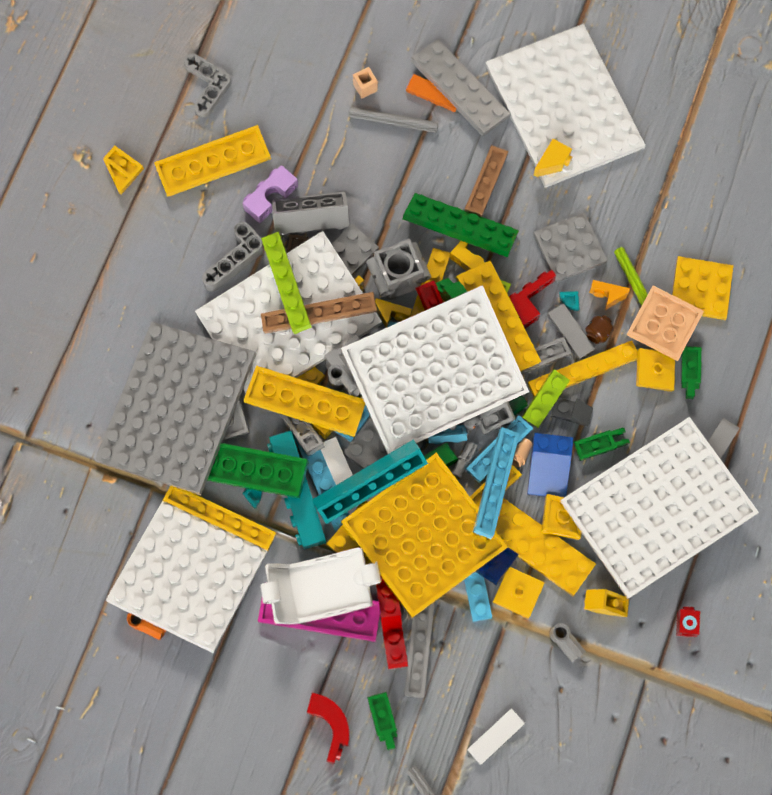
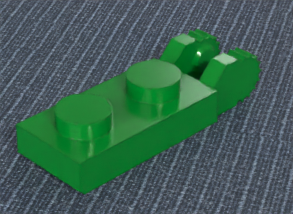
[573,428,630,461]

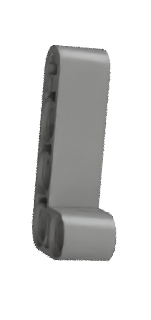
[202,222,264,292]

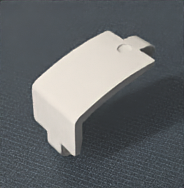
[260,548,381,624]

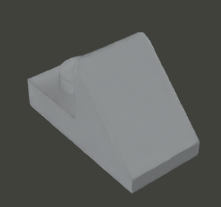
[477,402,515,435]

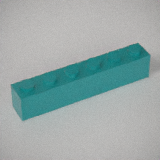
[267,431,326,550]
[312,439,428,524]

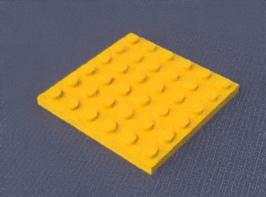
[341,453,508,618]

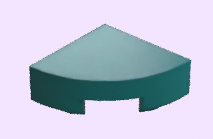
[559,291,579,311]
[242,489,262,509]

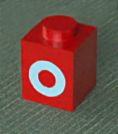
[676,606,700,637]

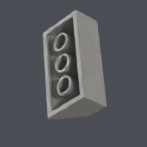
[272,192,350,236]

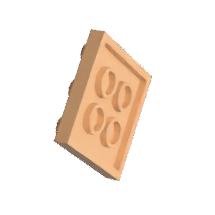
[627,286,704,361]

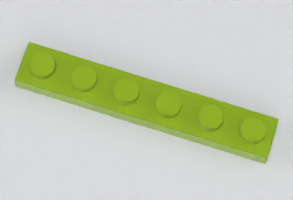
[261,231,312,334]

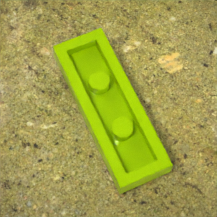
[522,369,570,428]

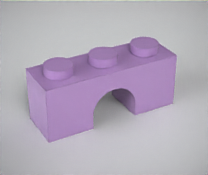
[243,165,298,224]

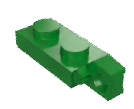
[681,346,702,399]
[367,692,398,751]

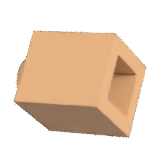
[353,67,378,99]

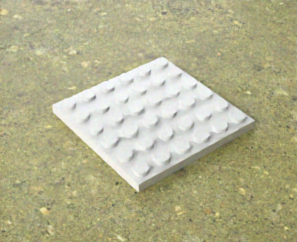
[106,501,268,653]

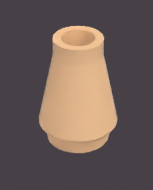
[512,438,533,468]

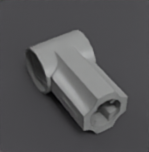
[549,623,586,662]

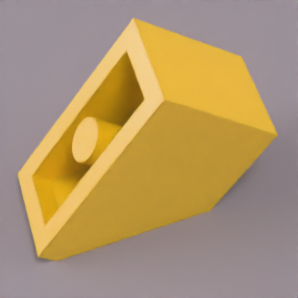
[533,139,573,177]
[584,589,629,617]

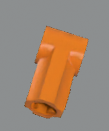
[127,613,166,640]

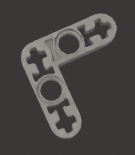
[184,54,231,118]

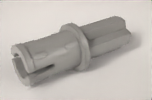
[451,442,478,479]

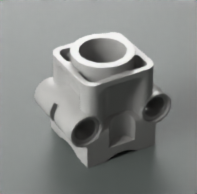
[366,239,431,299]
[324,334,362,399]

